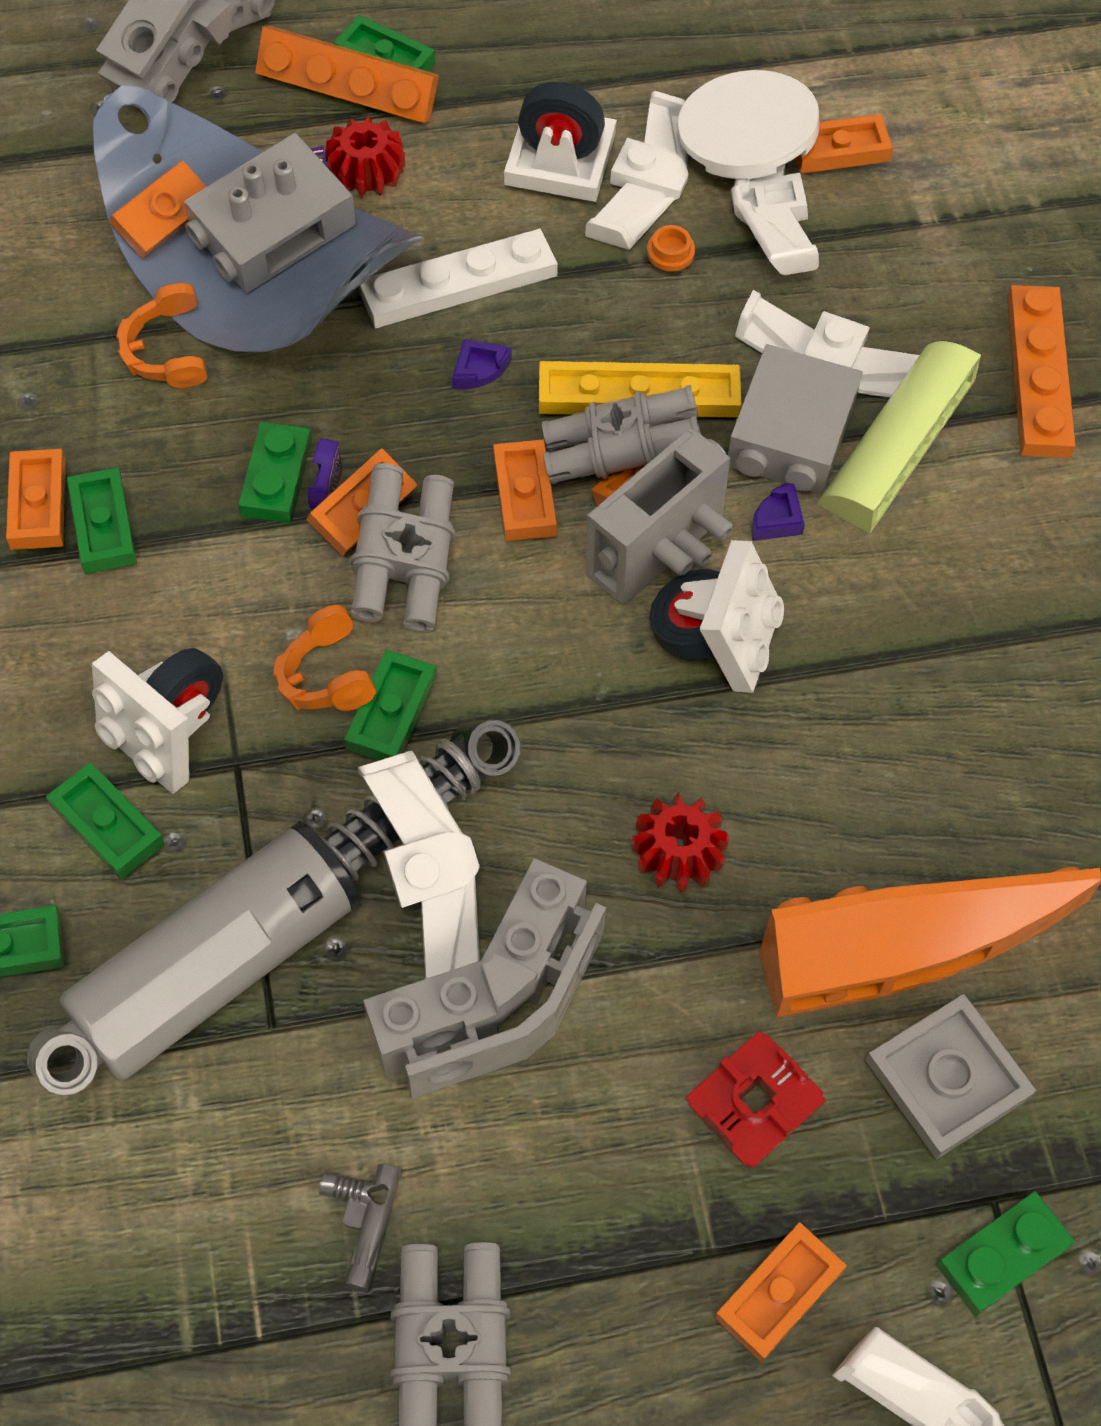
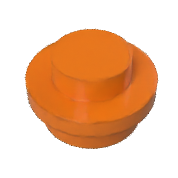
[647,225,695,271]

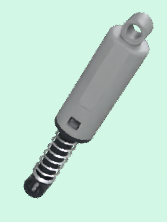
[27,720,521,1095]

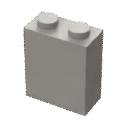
[728,344,863,495]

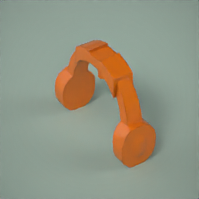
[116,283,207,388]
[273,605,376,711]

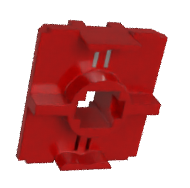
[685,1030,826,1169]

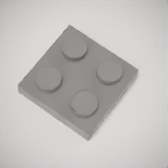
[865,994,1037,1160]

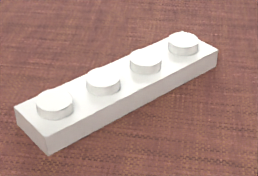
[359,229,558,328]

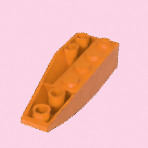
[759,867,1101,1018]

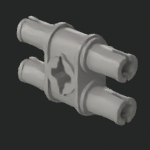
[542,385,701,485]
[351,463,455,633]
[389,1242,511,1426]

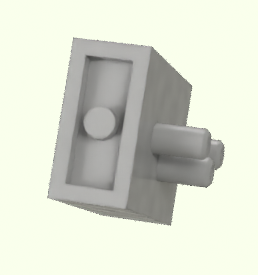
[184,133,356,294]
[586,427,733,606]

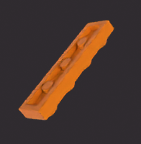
[255,26,439,123]
[1007,285,1076,458]

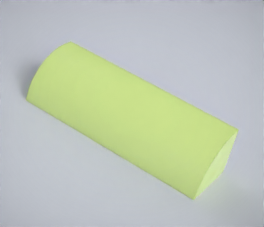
[817,341,981,534]

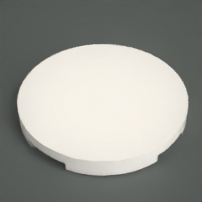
[678,70,820,179]

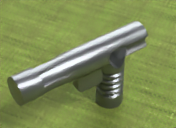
[319,1164,401,1292]

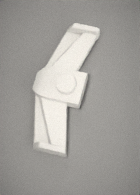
[585,91,689,250]
[731,163,819,275]
[735,290,920,398]
[357,750,480,979]
[832,1327,1004,1426]

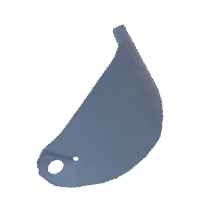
[93,85,424,352]

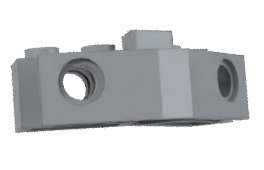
[96,0,275,102]
[363,858,607,1099]

